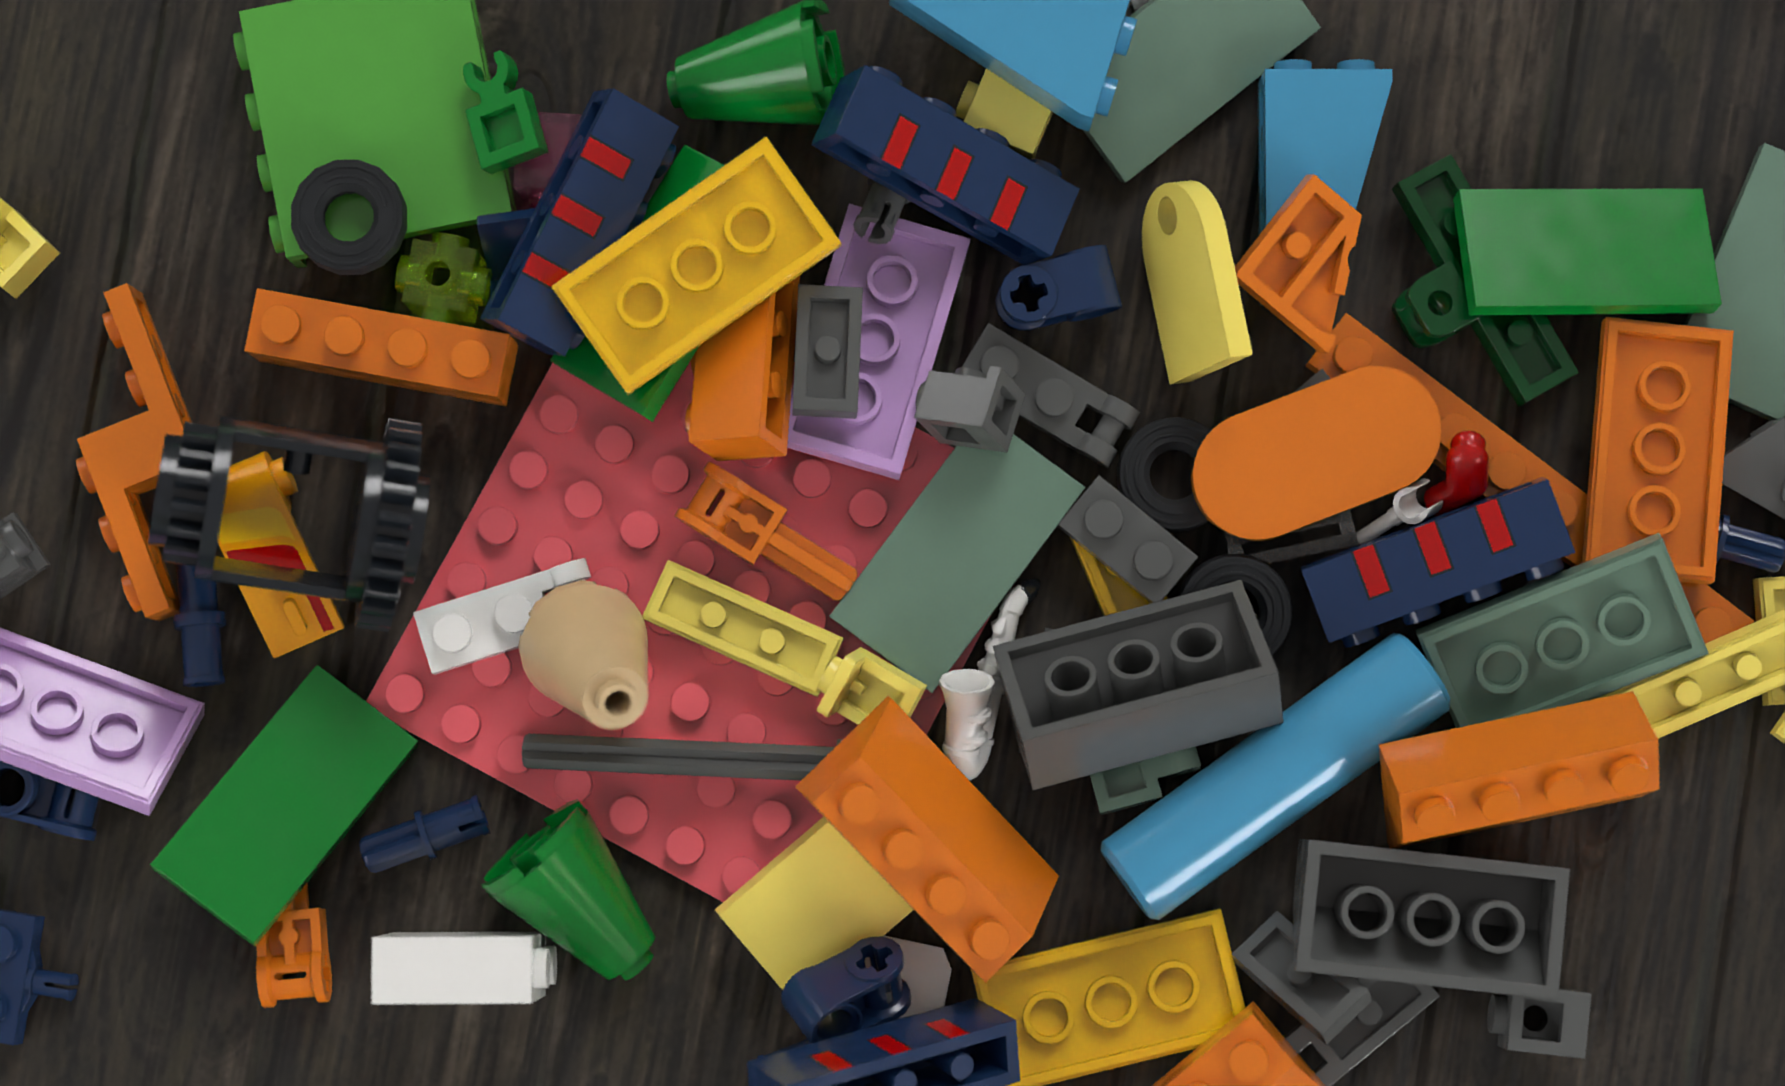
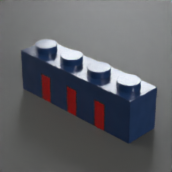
[811,65,1080,265]
[480,88,679,356]
[1300,477,1575,648]
[747,998,1020,1086]

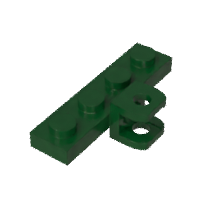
[1392,154,1579,407]

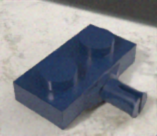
[0,909,79,1045]

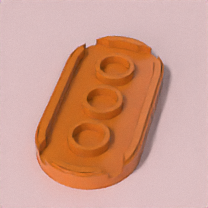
[1191,366,1442,541]

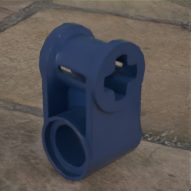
[995,245,1122,331]
[0,761,99,841]
[781,936,911,1044]

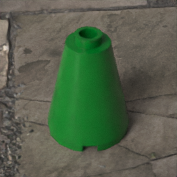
[667,0,845,125]
[481,799,656,981]

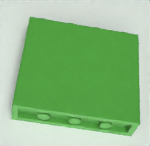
[233,0,517,268]

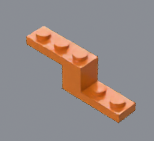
[76,283,192,621]

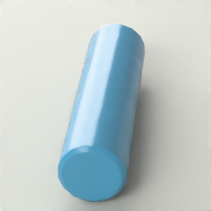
[1100,633,1451,920]

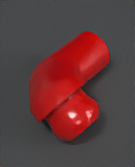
[1424,430,1489,516]

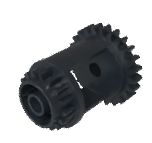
[148,415,430,632]

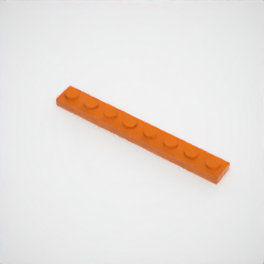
[1305,313,1754,644]

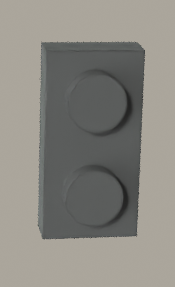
[792,284,863,419]
[1057,475,1198,603]
[1232,911,1372,1045]

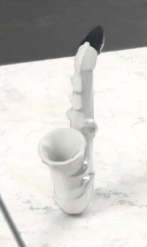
[939,578,1041,781]

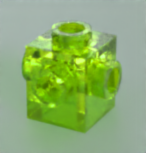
[395,232,492,324]

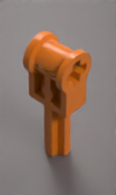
[674,462,858,601]
[256,882,332,1008]

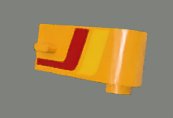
[218,451,345,659]

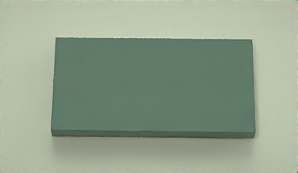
[1083,0,1321,183]
[1684,143,1785,421]
[829,434,1085,694]
[1416,533,1709,728]

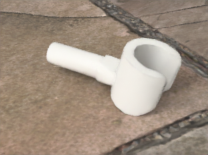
[1355,478,1444,544]

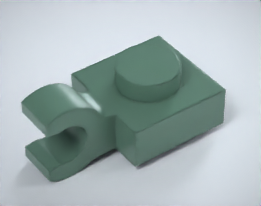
[1090,746,1201,815]

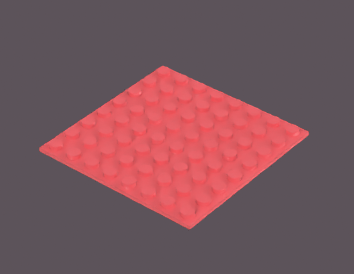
[366,362,990,902]

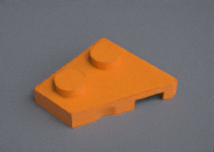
[1235,174,1362,353]

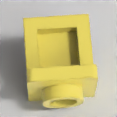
[0,197,60,299]
[816,647,928,725]

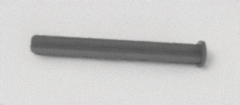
[522,733,843,781]

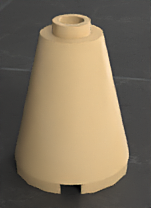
[518,580,648,729]

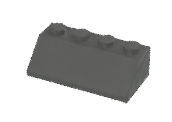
[993,580,1284,790]
[1293,839,1570,1000]

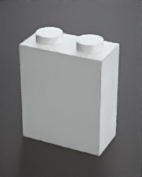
[371,932,557,1004]

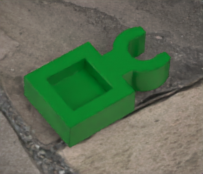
[463,50,549,174]

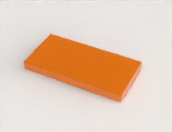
[1582,317,1734,585]

